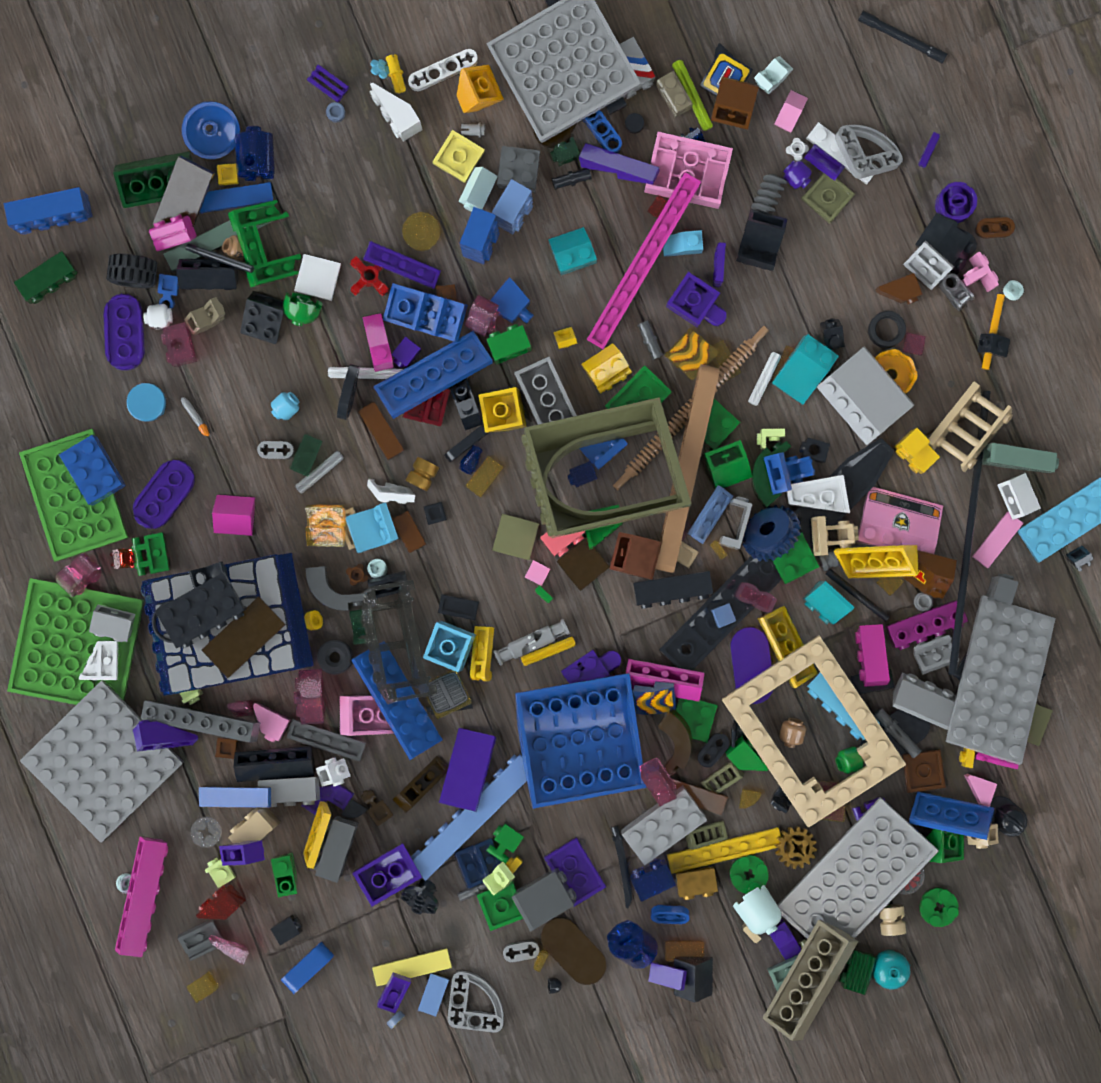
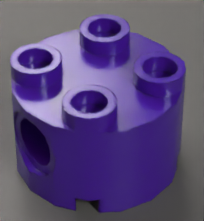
[935,182,977,223]

